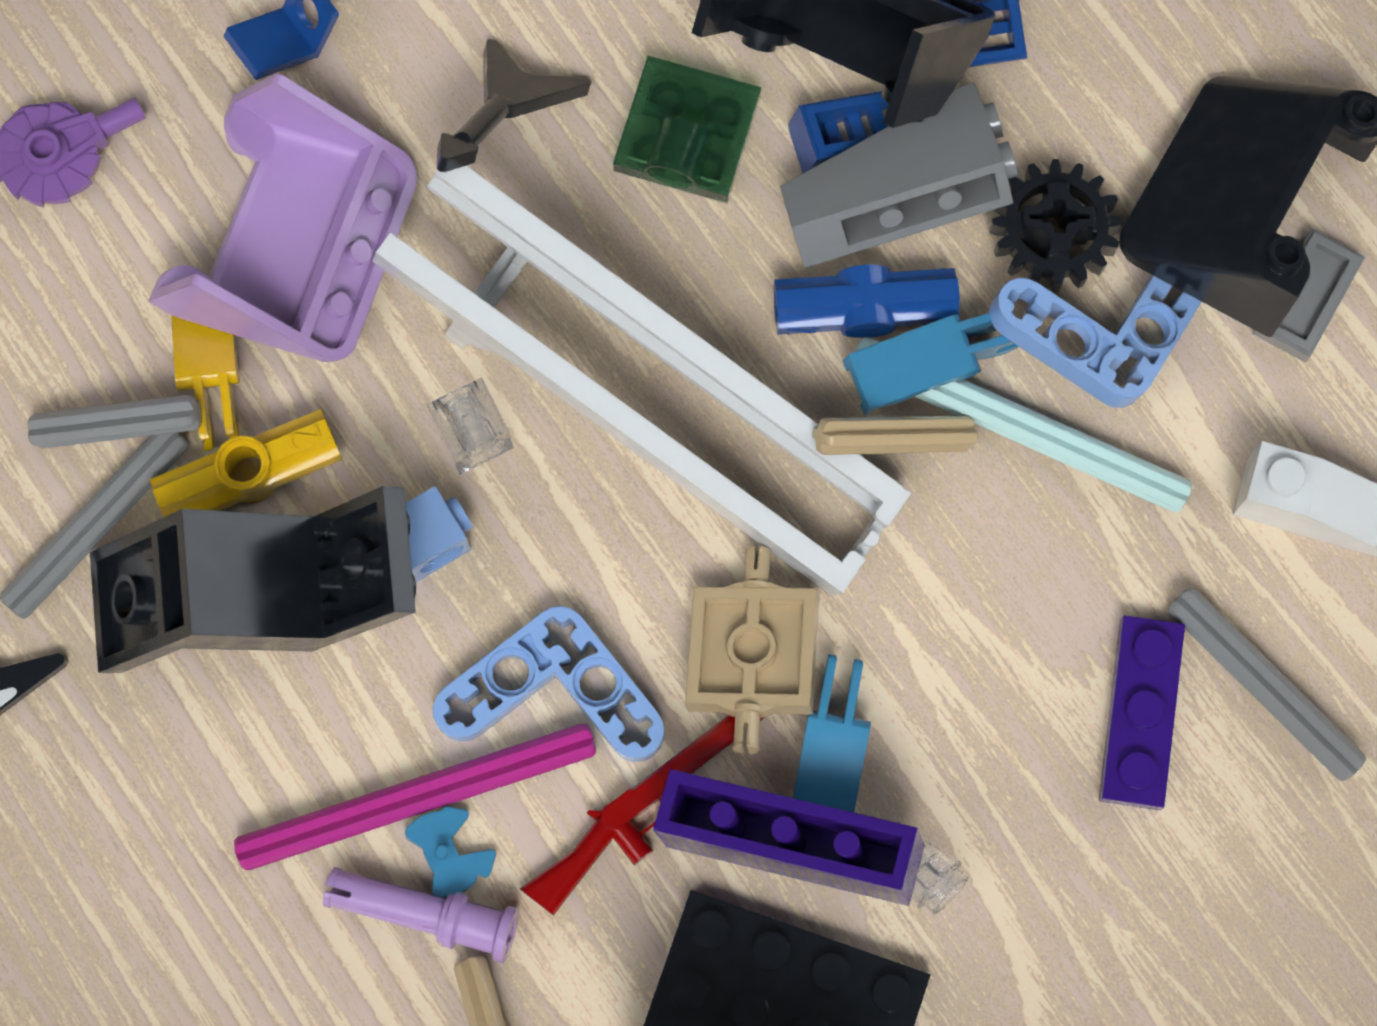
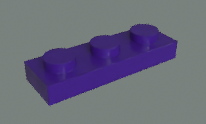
[1098,615,1185,811]

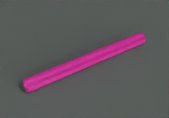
[234,723,596,870]

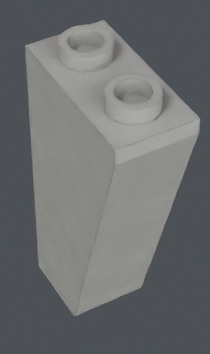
[780,82,1018,268]

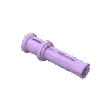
[323,867,519,964]

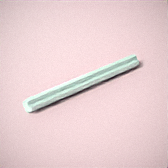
[855,337,1192,512]

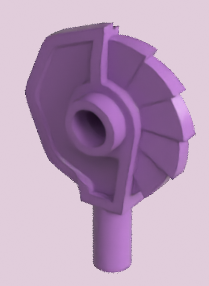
[0,97,146,208]

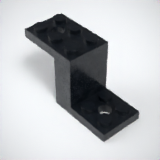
[90,486,416,673]

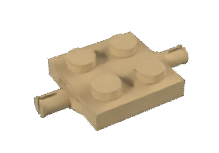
[685,546,819,754]

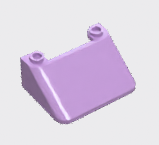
[148,73,417,362]

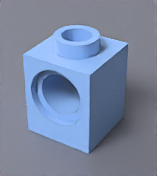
[405,486,473,582]

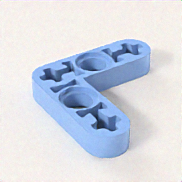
[989,275,1201,408]
[433,606,664,762]

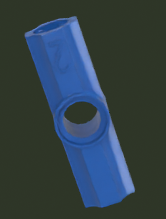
[773,264,960,338]

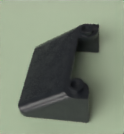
[1119,76,1377,337]

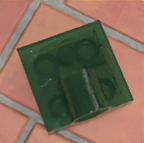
[613,55,762,204]

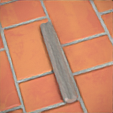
[0,432,189,619]
[1168,587,1366,781]

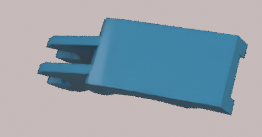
[842,311,1019,416]
[793,654,871,812]

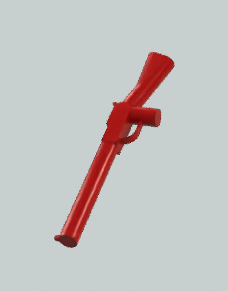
[519,715,766,916]

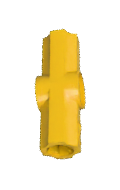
[149,409,343,517]

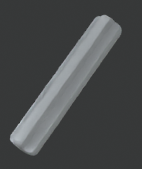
[27,395,202,449]

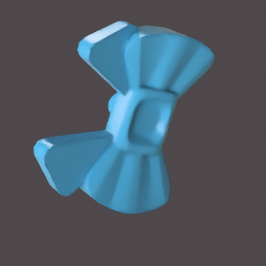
[405,806,496,899]

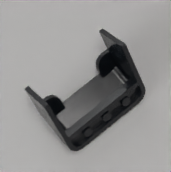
[691,0,996,128]

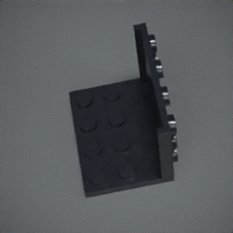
[643,890,931,1026]

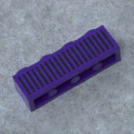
[653,769,925,906]

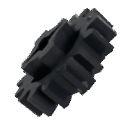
[989,159,1123,292]

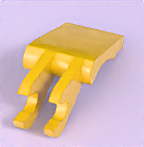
[171,315,240,451]

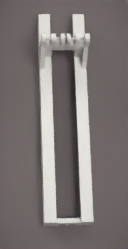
[372,166,911,596]

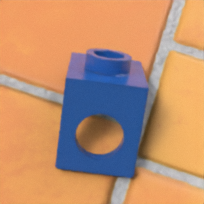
[224,0,339,80]

